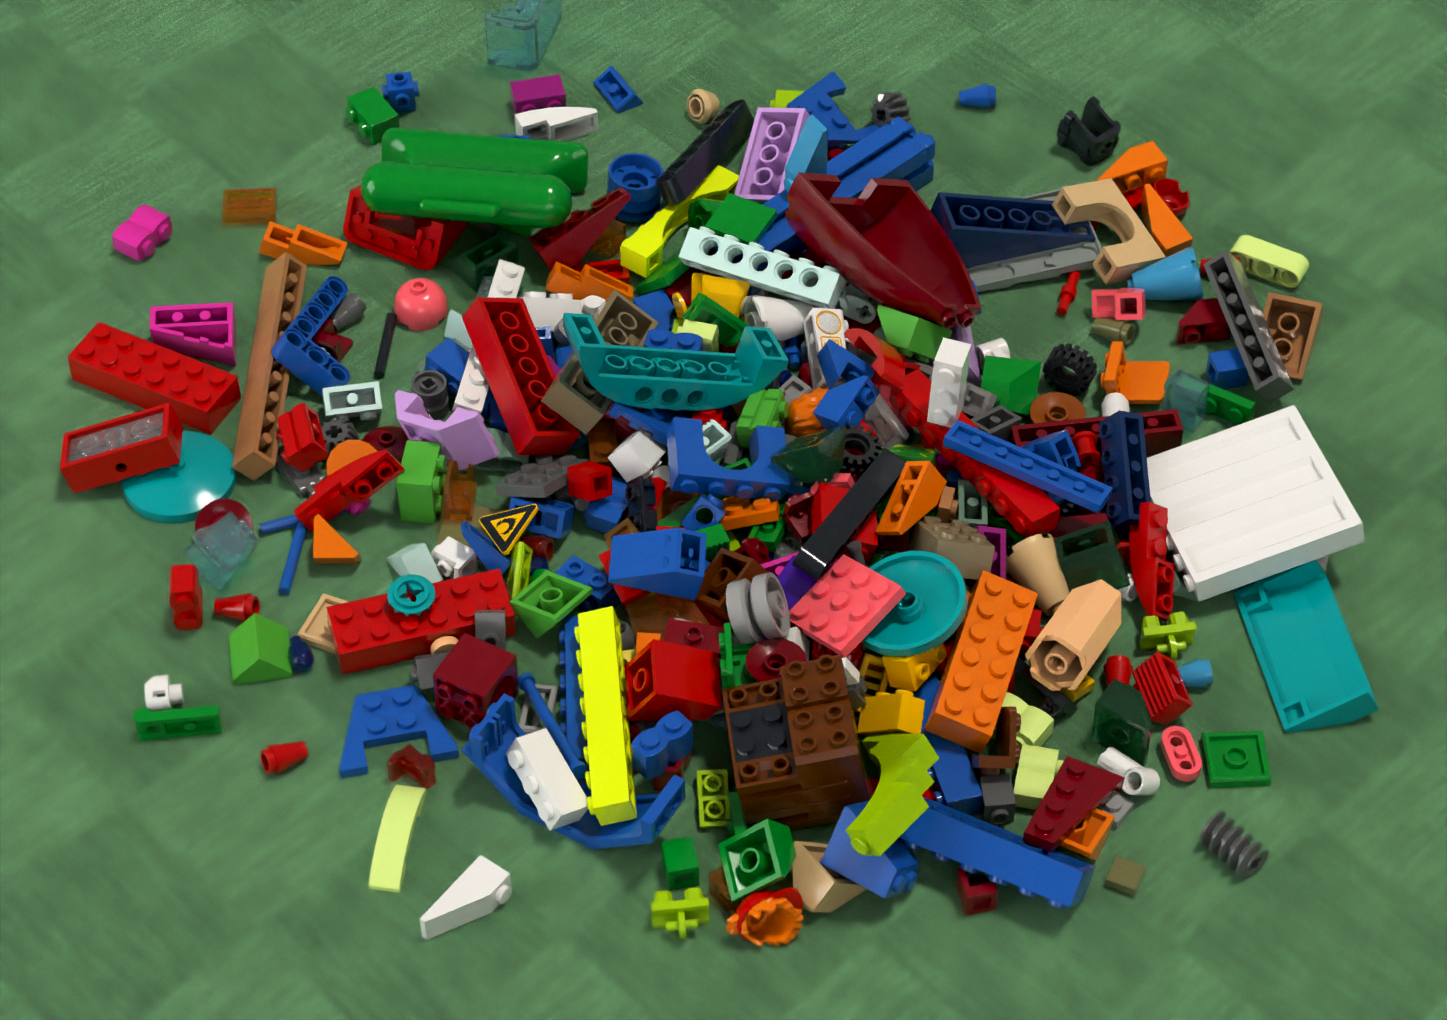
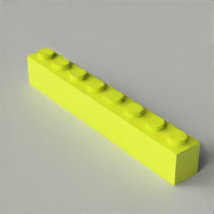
[574,606,637,826]

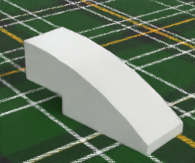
[515,107,599,141]

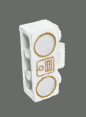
[803,308,858,390]

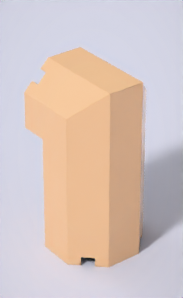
[1025,579,1121,691]

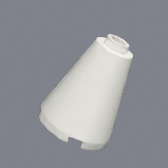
[740,295,814,341]

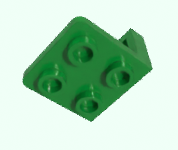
[719,622,757,689]

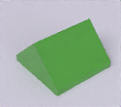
[509,570,593,638]
[229,613,293,685]

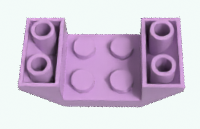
[395,390,500,470]

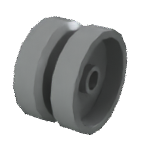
[726,572,790,645]

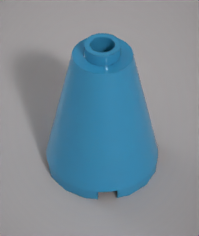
[1127,247,1204,301]

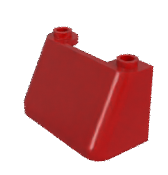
[343,185,469,270]

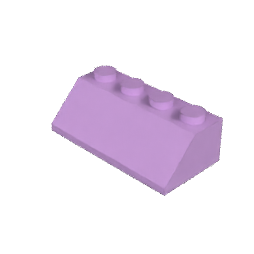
[734,107,810,204]

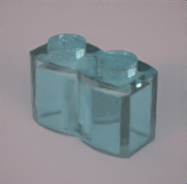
[1161,369,1210,433]

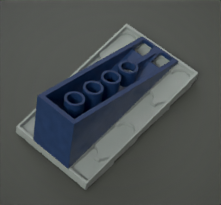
[930,188,1102,292]

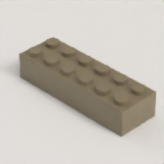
[541,289,659,434]

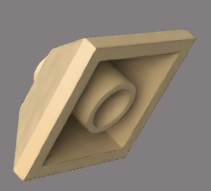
[792,841,867,913]

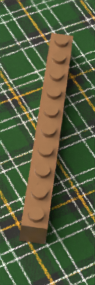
[232,252,307,481]

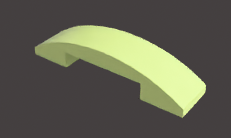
[368,785,426,893]

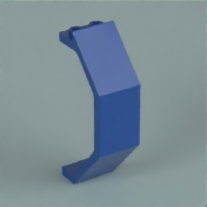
[462,694,685,849]

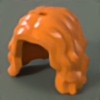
[784,388,834,446]

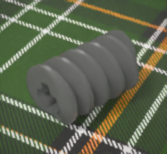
[1200,810,1269,878]

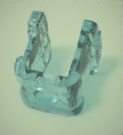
[184,512,260,589]

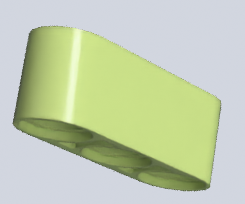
[1229,235,1309,288]

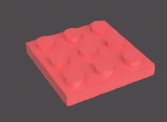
[789,554,906,658]

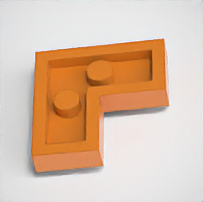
[720,496,780,531]

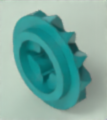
[387,574,435,617]

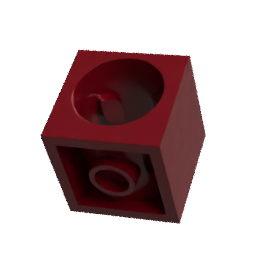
[433,633,519,729]

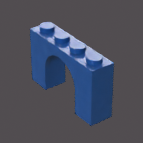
[666,417,790,501]

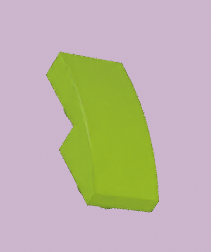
[696,769,731,828]

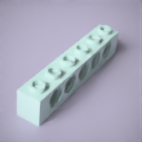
[678,227,845,309]

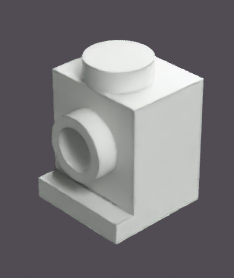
[431,536,478,579]

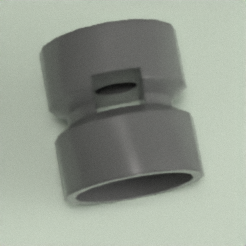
[411,370,449,420]

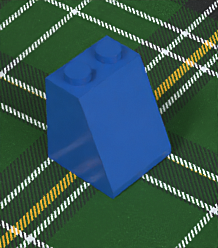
[820,801,920,898]

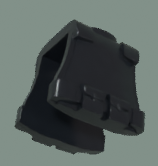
[1056,96,1121,166]

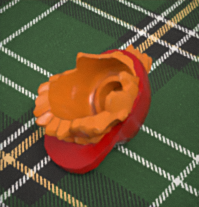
[725,887,804,946]

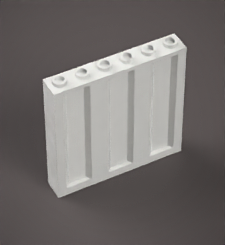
[1147,405,1365,602]

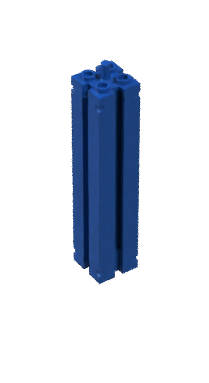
[715,116,935,296]

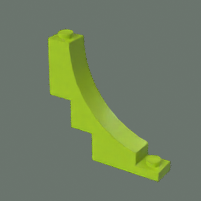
[845,734,939,856]

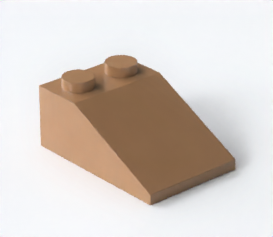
[1263,292,1323,381]

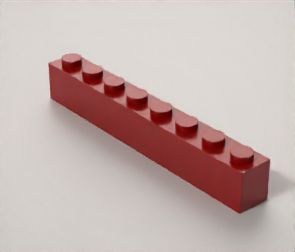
[889,369,1060,538]

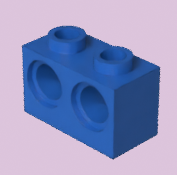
[509,497,575,539]
[555,555,620,612]

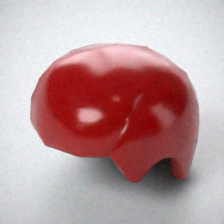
[1153,178,1190,217]

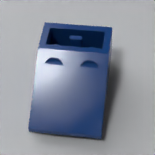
[608,528,707,601]

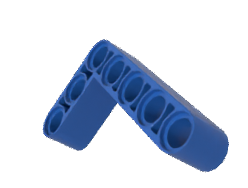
[271,276,351,396]

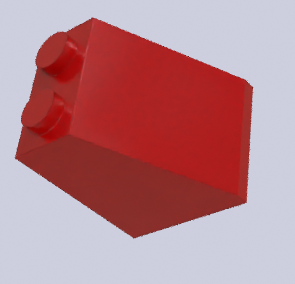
[624,639,723,721]

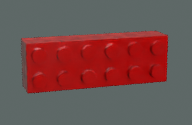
[462,297,581,455]
[67,322,241,435]
[326,568,515,674]

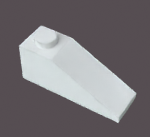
[420,855,512,940]

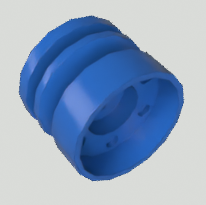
[607,153,664,223]

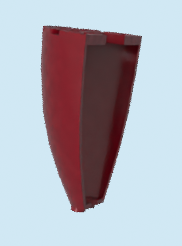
[785,172,981,328]

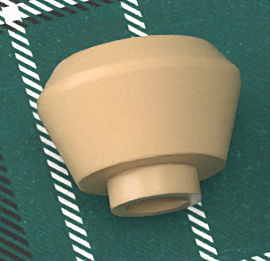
[687,89,720,124]

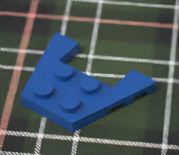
[786,72,879,148]
[608,401,692,446]
[339,685,459,778]

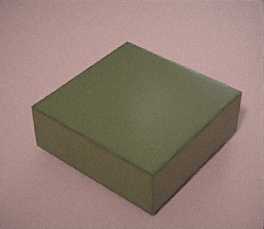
[1105,856,1146,896]

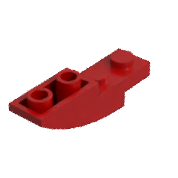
[294,449,405,533]
[1129,502,1175,621]

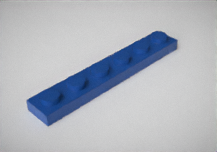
[943,420,1113,514]

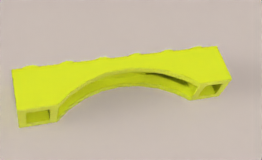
[620,165,739,278]

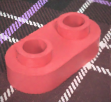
[1160,726,1202,782]

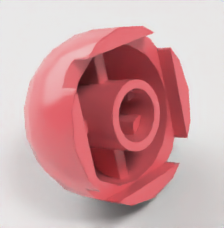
[394,278,448,331]

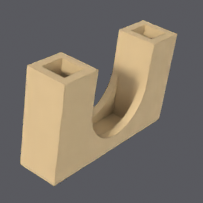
[1052,178,1166,284]

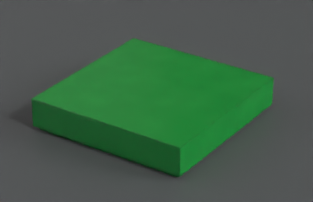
[704,193,777,245]
[1201,731,1272,788]

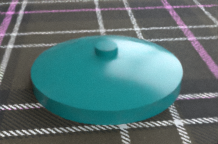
[122,431,237,523]
[861,551,968,657]

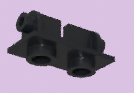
[625,476,658,533]

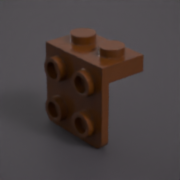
[967,706,1021,775]

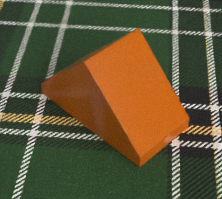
[313,514,362,564]

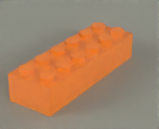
[924,570,1038,753]

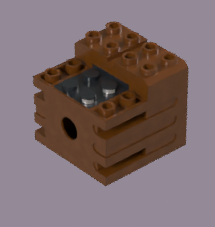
[722,655,870,831]

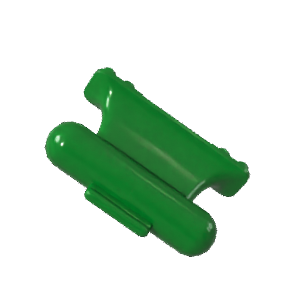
[361,127,589,229]

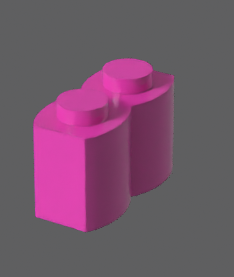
[112,204,172,261]

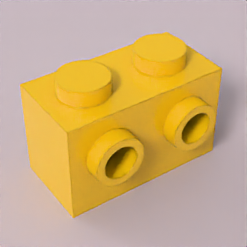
[882,643,947,692]
[858,689,925,736]

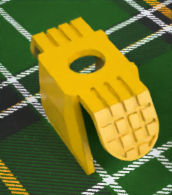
[672,273,750,321]

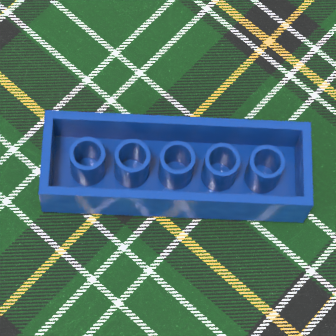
[899,797,1096,910]

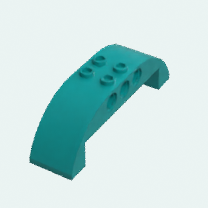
[562,313,789,411]

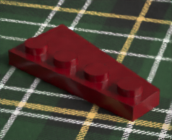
[1022,756,1125,852]

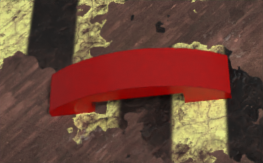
[844,328,906,389]

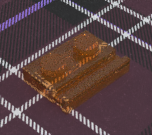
[222,188,277,224]

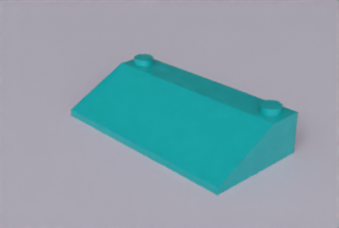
[1234,559,1380,733]

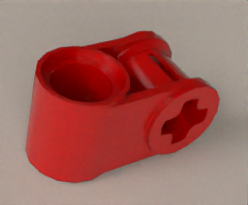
[1071,431,1101,473]

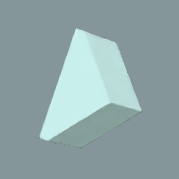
[387,543,444,583]

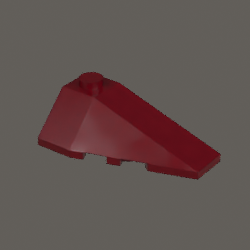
[527,187,631,272]

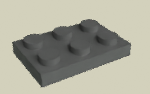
[495,454,588,498]

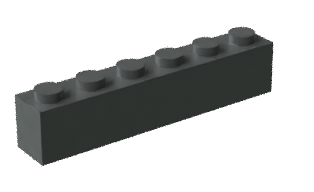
[1203,250,1294,403]

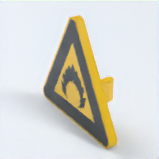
[479,504,539,555]

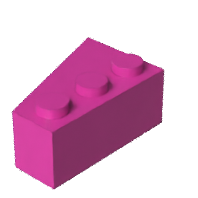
[150,302,237,366]

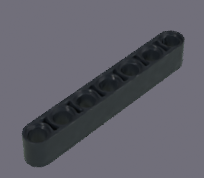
[655,99,754,207]
[792,448,906,581]

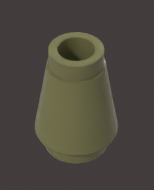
[1092,318,1135,345]

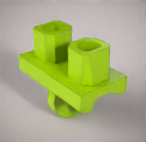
[1139,611,1197,660]
[651,887,709,939]

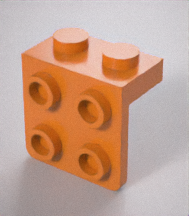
[1101,341,1170,404]

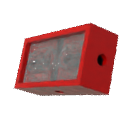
[60,402,183,494]

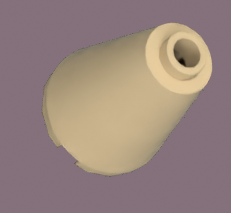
[1006,534,1070,616]

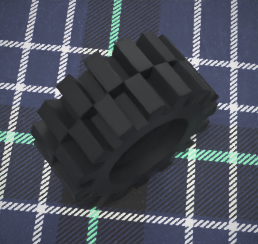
[1042,343,1097,396]
[826,424,881,479]

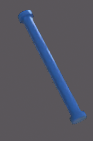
[517,673,588,779]

